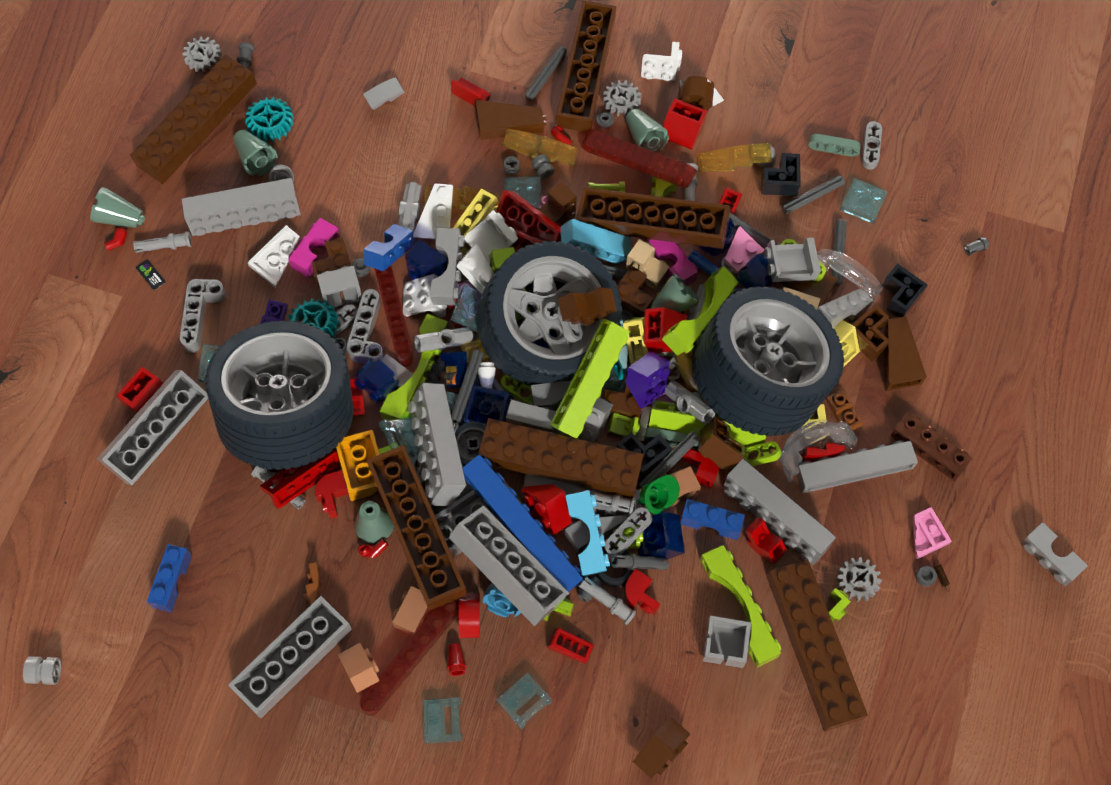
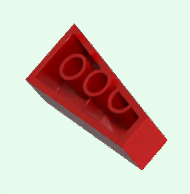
[496,190,561,243]

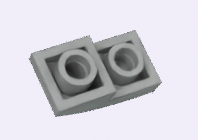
[363,77,405,110]

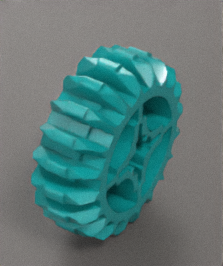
[245,97,294,142]
[287,298,339,338]

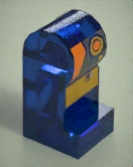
[441,352,467,388]

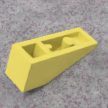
[623,317,649,365]

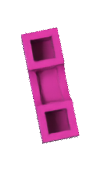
[288,218,340,278]
[648,239,698,286]

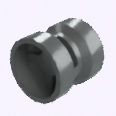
[531,154,555,180]

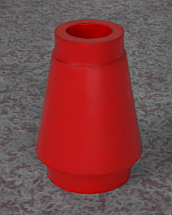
[447,644,467,676]

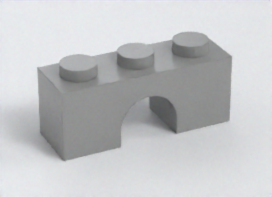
[1021,522,1088,586]

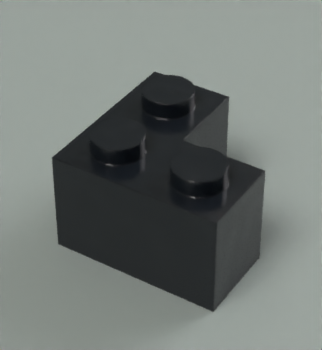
[761,153,801,196]
[882,263,928,317]
[616,432,672,480]

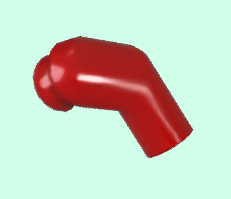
[551,125,572,148]
[104,227,127,251]
[358,538,389,558]

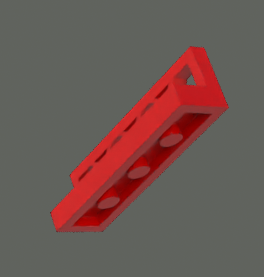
[260,449,341,509]

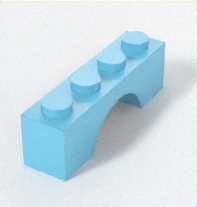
[565,490,610,576]

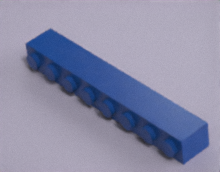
[462,454,583,593]

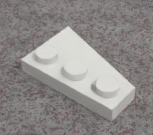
[413,184,454,239]
[248,225,300,289]
[456,244,494,294]

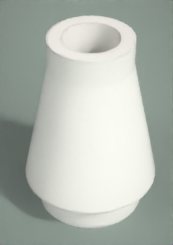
[478,362,496,390]

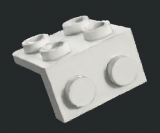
[641,42,682,81]
[465,210,518,264]
[403,274,447,317]

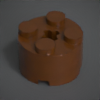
[678,76,714,113]

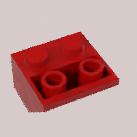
[663,98,707,150]
[644,307,687,353]
[116,367,163,414]
[521,484,572,535]

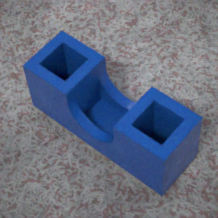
[364,224,414,271]
[680,499,745,540]
[146,544,192,613]

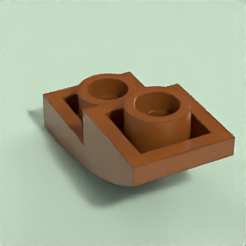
[826,390,863,433]
[303,562,321,605]

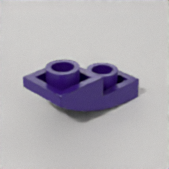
[260,300,288,325]

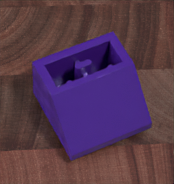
[626,352,670,409]

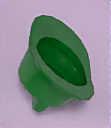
[637,475,680,514]

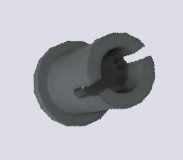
[964,237,989,256]
[577,576,602,603]

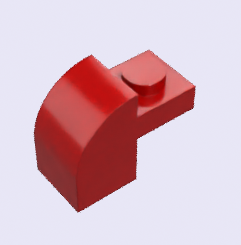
[681,448,719,489]
[315,470,349,519]
[745,517,787,565]
[624,569,661,616]
[459,592,480,638]

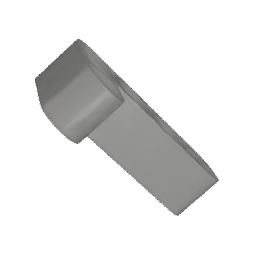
[180,279,226,353]
[347,289,384,366]

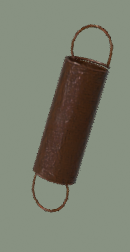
[934,561,950,589]

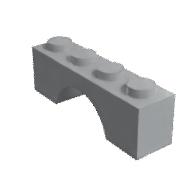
[430,228,465,305]
[818,288,874,329]

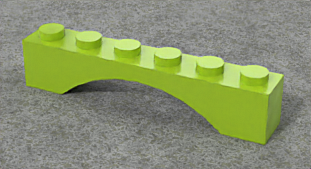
[662,266,738,356]
[380,314,450,426]
[700,545,781,668]

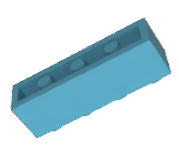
[561,219,632,265]

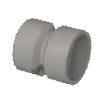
[23,656,62,685]

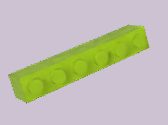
[550,319,630,439]
[649,400,767,447]

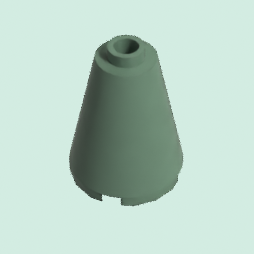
[626,109,669,157]
[233,130,278,176]
[90,187,146,228]
[649,274,699,313]
[354,501,394,545]

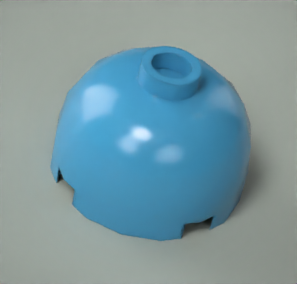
[483,583,521,617]

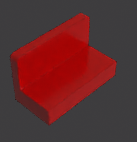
[451,77,490,107]

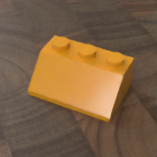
[336,430,380,501]

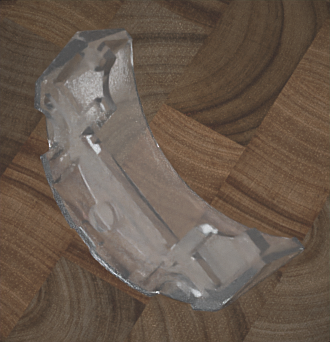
[817,249,884,305]
[780,420,858,483]

